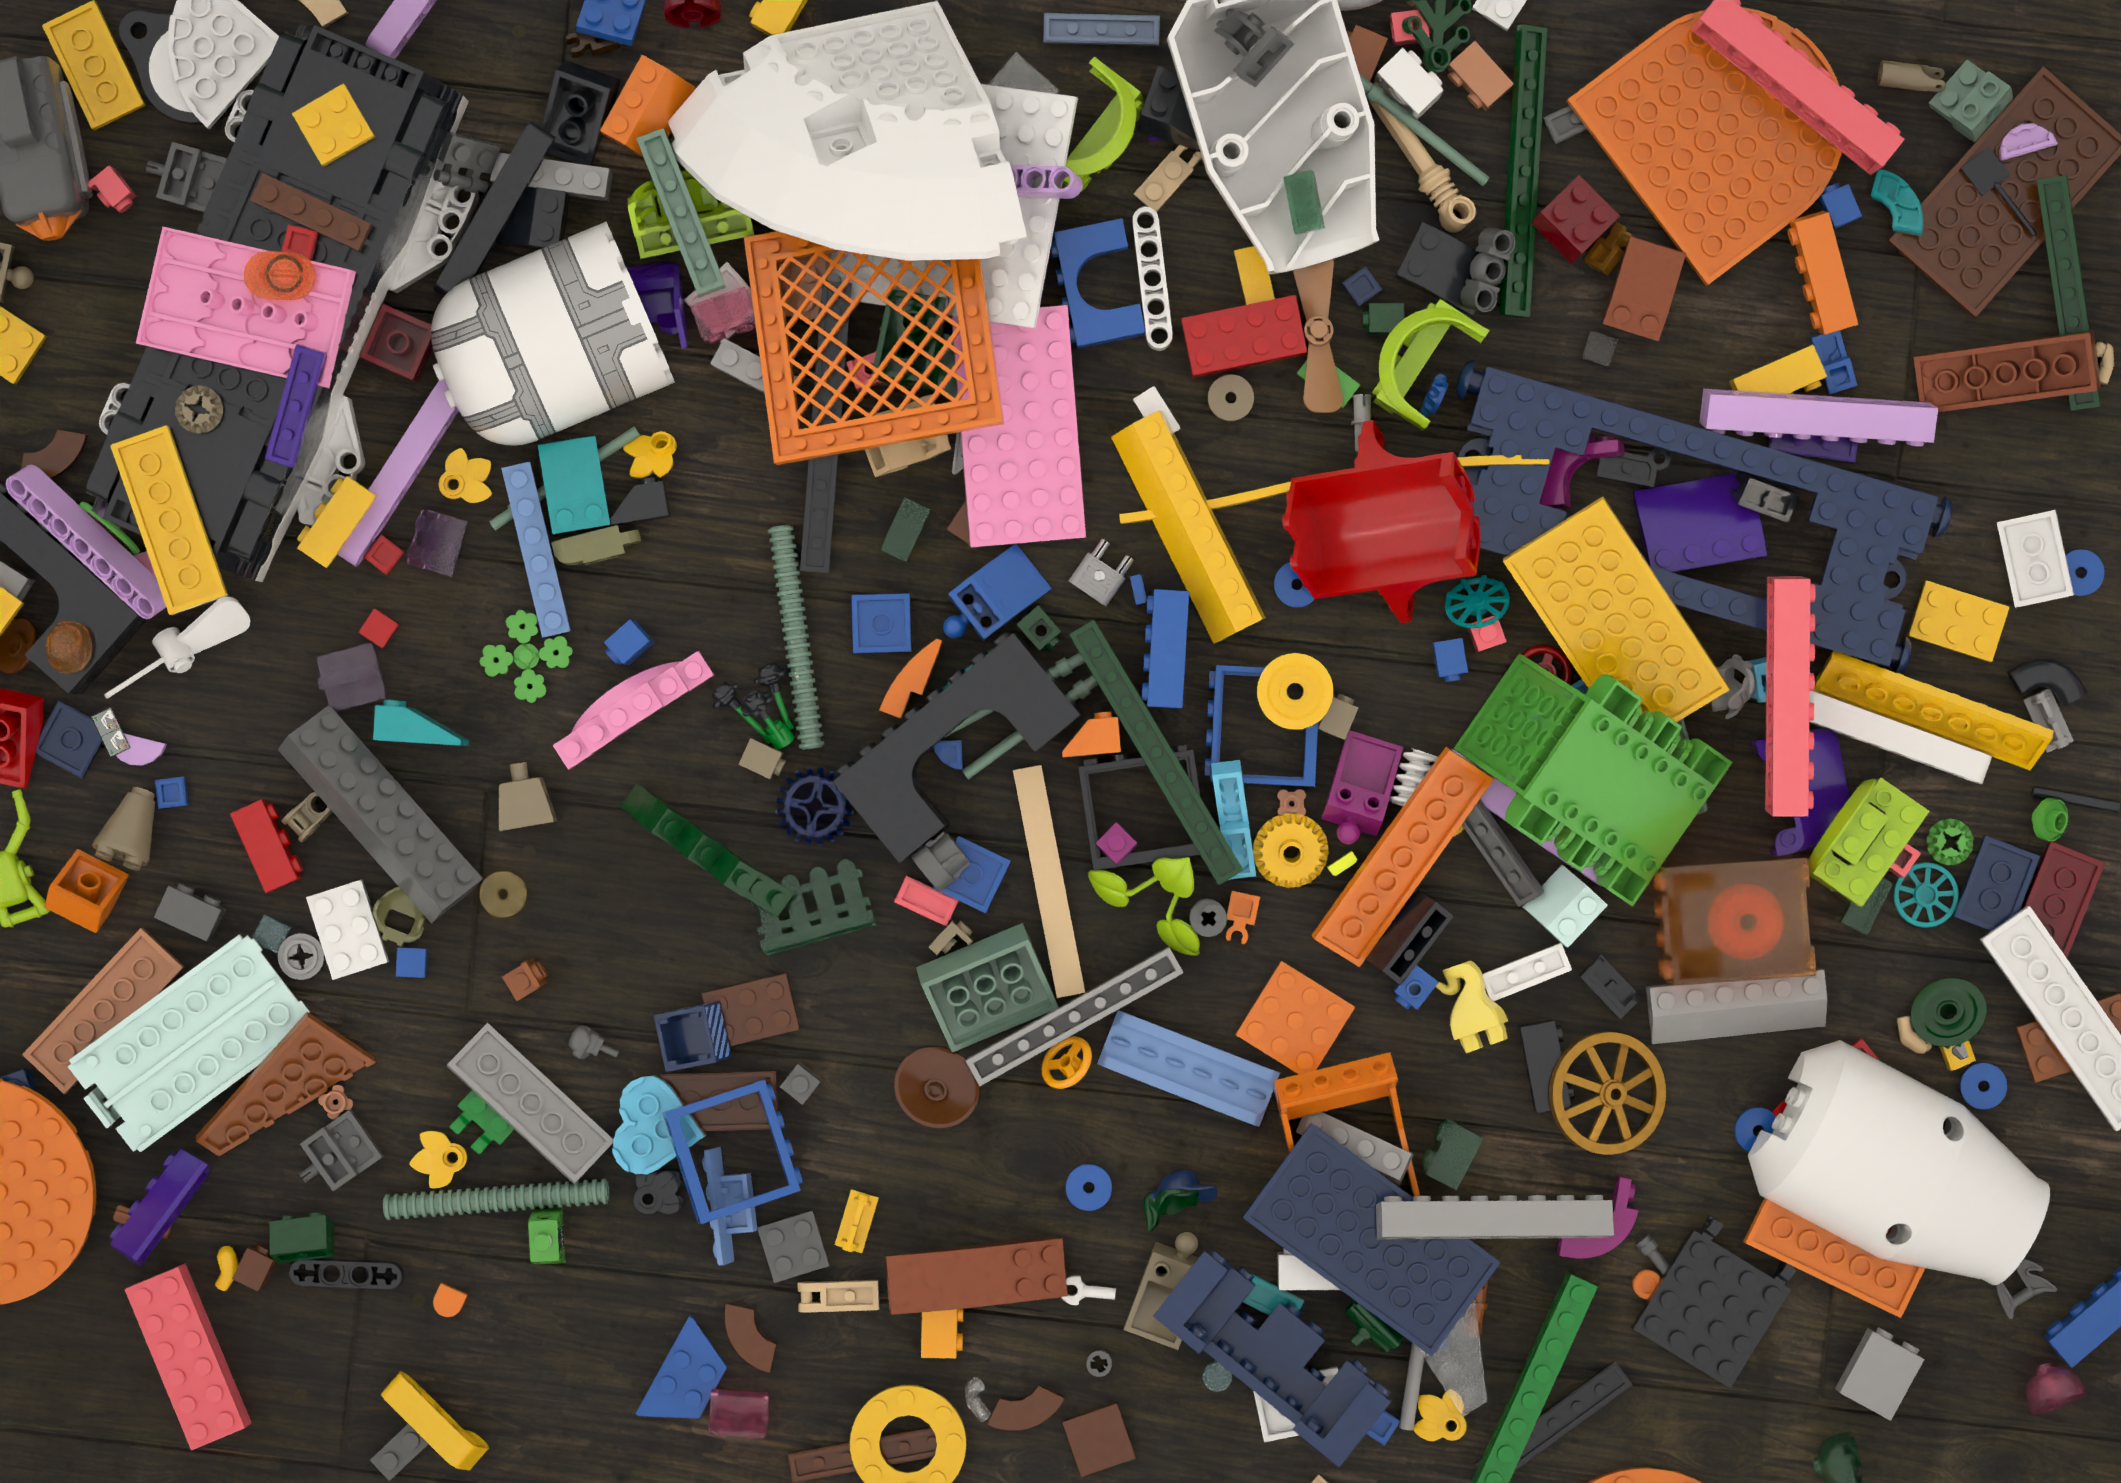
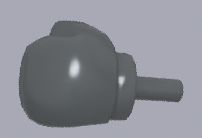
[568,1025,619,1059]

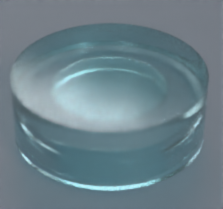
[1203,1361,1232,1392]

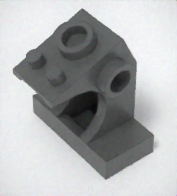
[1214,9,1294,88]

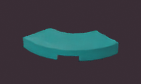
[1871,169,1923,236]

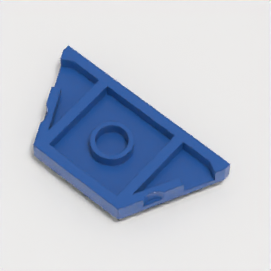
[636,1315,728,1418]

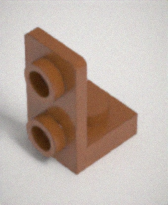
[502,958,548,1001]

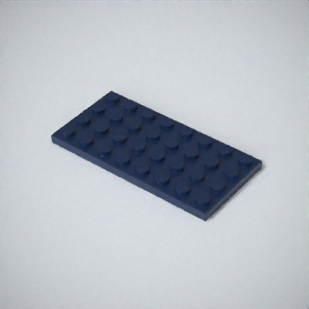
[1242,1123,1501,1357]

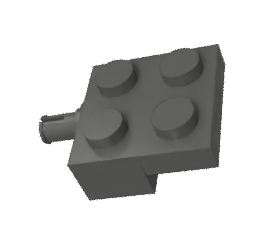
[146,142,227,213]
[299,1109,384,1191]

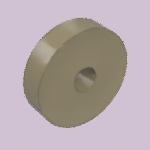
[1208,375,1254,422]

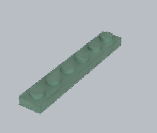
[636,128,726,298]

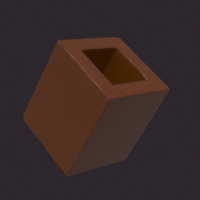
[232,1243,276,1292]

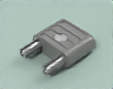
[1068,539,1134,607]

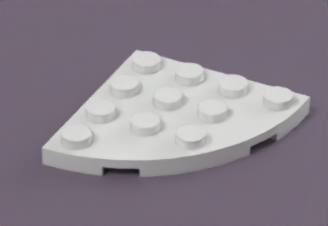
[168,0,279,130]

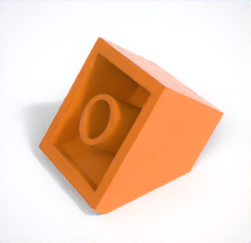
[1062,712,1121,757]
[44,849,129,933]

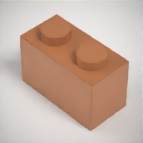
[1447,41,1514,112]

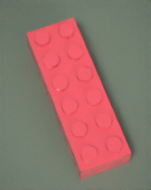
[125,1263,252,1450]

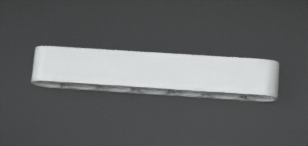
[1809,691,1992,784]

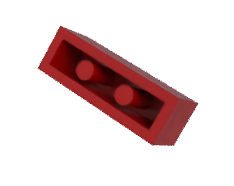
[230,799,303,893]

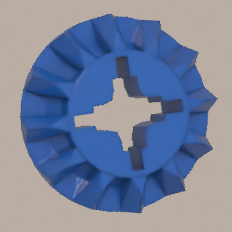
[1420,373,1449,418]

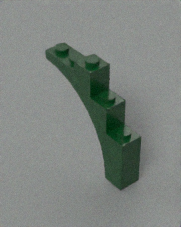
[620,783,794,917]

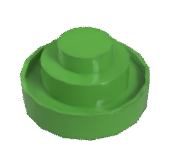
[2032,798,2068,841]

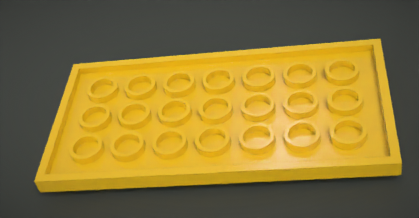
[1503,497,1730,722]

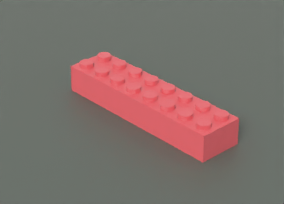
[1690,0,1905,175]
[1765,576,1815,816]

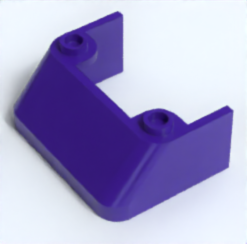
[626,262,687,348]

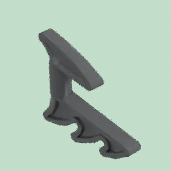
[1995,1259,2057,1319]

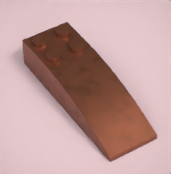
[1913,330,2101,412]
[885,1236,1068,1315]

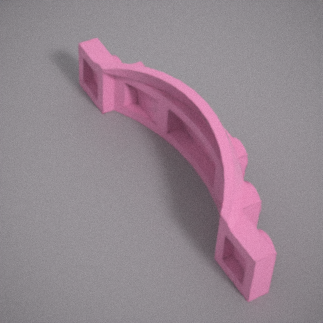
[553,651,715,770]

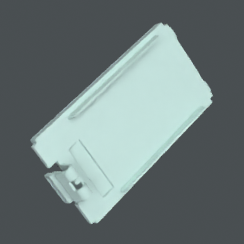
[68,934,310,1152]

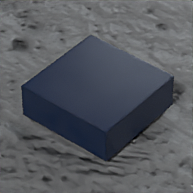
[1342,266,1383,307]

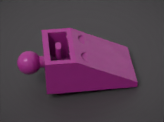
[1321,730,1404,844]

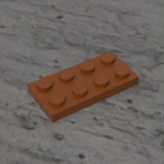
[2015,992,2121,1083]

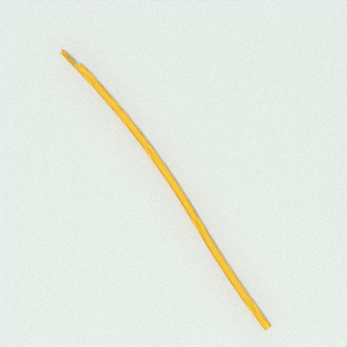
[1120,455,1550,524]

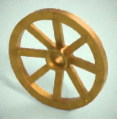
[1549,1032,1666,1155]

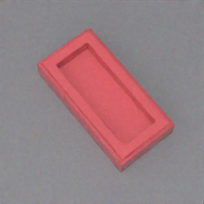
[894,876,959,926]

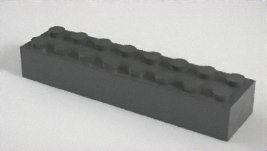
[278,705,483,924]

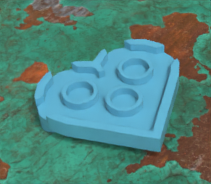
[612,1075,706,1174]

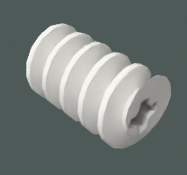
[1389,748,1438,807]

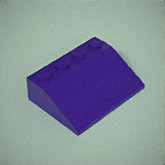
[1633,473,1767,573]

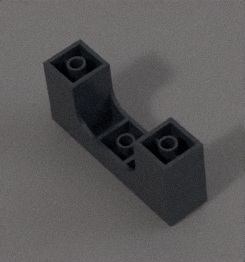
[0,482,148,695]
[833,632,1083,863]

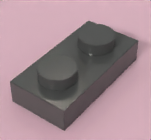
[370,1424,428,1481]

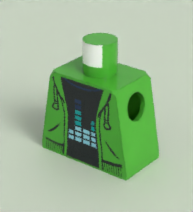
[528,1208,566,1265]

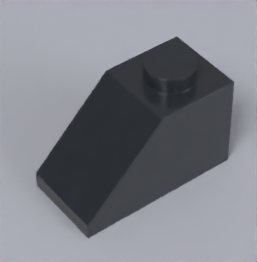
[610,477,671,526]

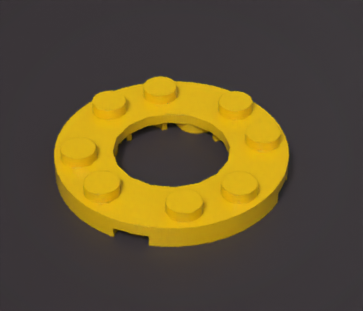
[850,1385,966,1483]

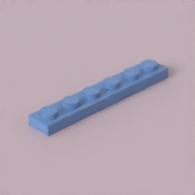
[501,461,571,638]

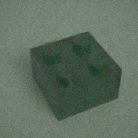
[1420,1118,1484,1190]

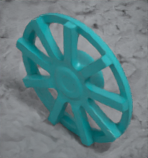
[1445,575,1510,628]
[1893,862,1959,928]

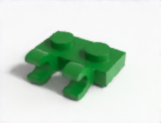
[450,1090,515,1154]

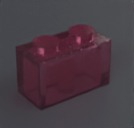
[690,287,755,344]

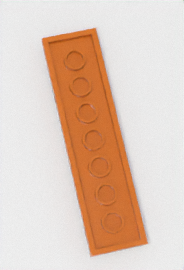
[1312,747,1494,967]

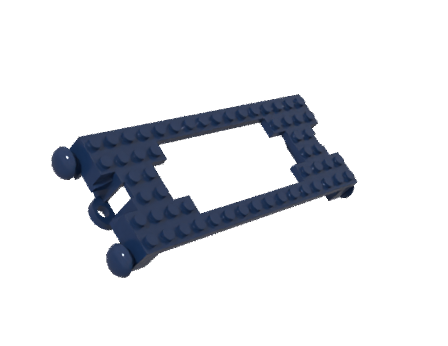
[1456,359,1953,674]

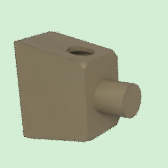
[499,762,557,831]

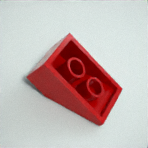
[0,688,43,789]

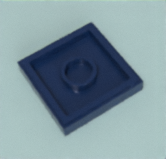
[36,700,103,779]

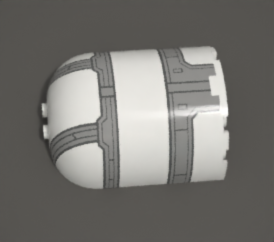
[431,222,675,446]

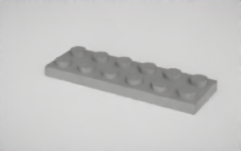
[447,1023,613,1184]

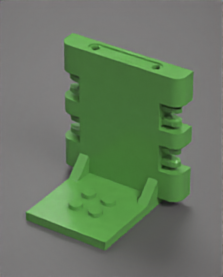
[1454,653,1733,907]

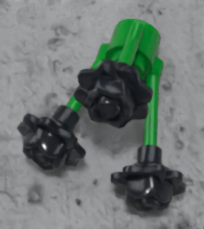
[712,663,795,750]

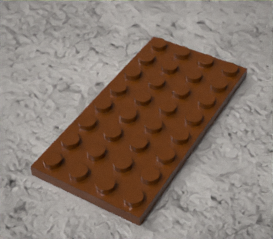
[1887,66,2121,318]

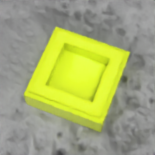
[1327,851,1358,876]

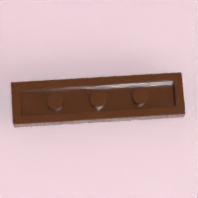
[250,173,373,252]

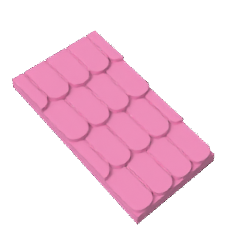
[136,227,356,388]

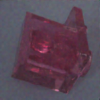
[708,1389,770,1439]

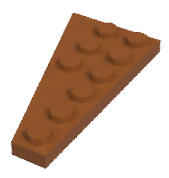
[196,1012,376,1156]

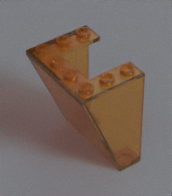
[1652,857,1816,986]

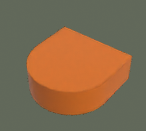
[433,1282,468,1317]

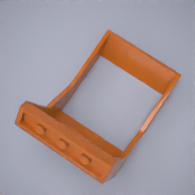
[1274,1052,1420,1197]

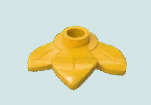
[623,431,677,478]
[439,448,492,503]
[410,1131,467,1188]
[1413,1388,1467,1441]

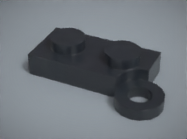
[1595,447,1671,488]

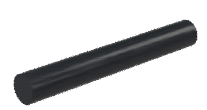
[2031,786,2120,813]

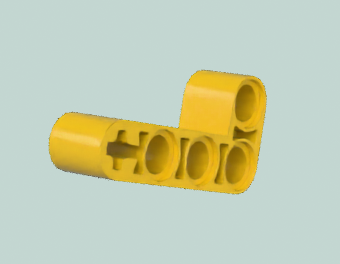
[381,1371,489,1470]

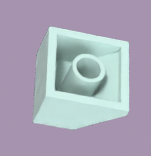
[1522,865,1608,948]

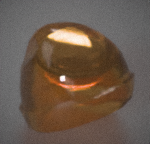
[45,621,93,674]

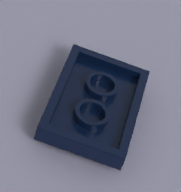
[1952,835,2040,931]

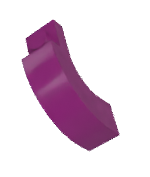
[1539,433,1625,509]
[1556,1175,1638,1259]

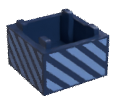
[654,1001,732,1072]

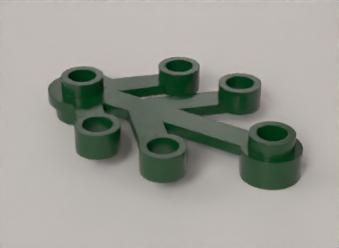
[1402,0,1472,73]

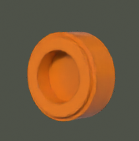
[1632,1269,1661,1299]

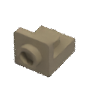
[929,920,974,955]

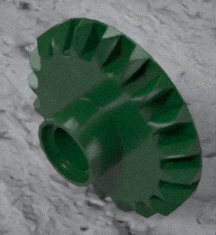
[1911,978,1988,1049]

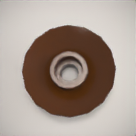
[0,618,36,674]

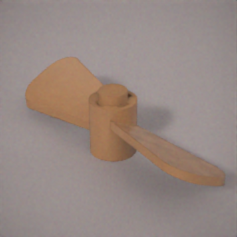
[1293,259,1343,413]

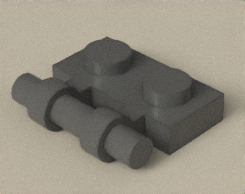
[433,131,501,193]

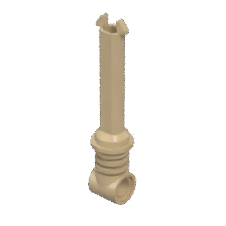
[1368,82,1476,233]

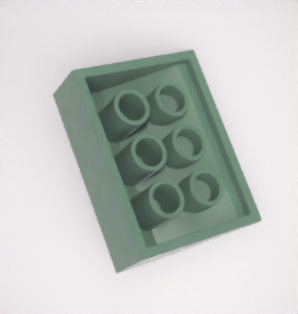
[916,923,1058,1053]

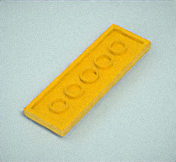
[110,425,228,615]

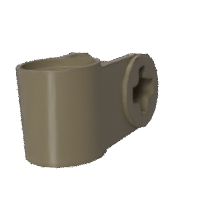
[281,792,333,843]

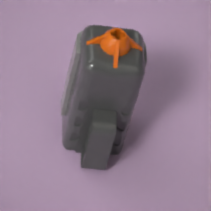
[0,56,93,241]

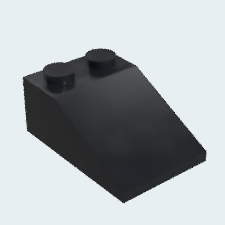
[541,60,620,166]
[1137,66,1200,152]
[481,184,570,250]
[1395,222,1489,316]

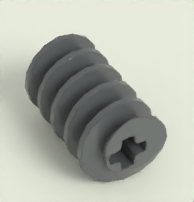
[1189,898,1227,937]

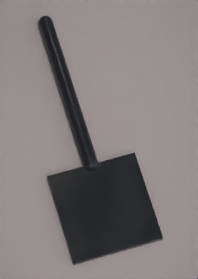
[1961,147,2037,236]

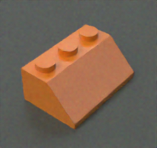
[600,55,696,158]

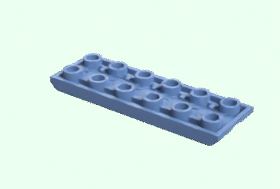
[1097,1010,1280,1127]

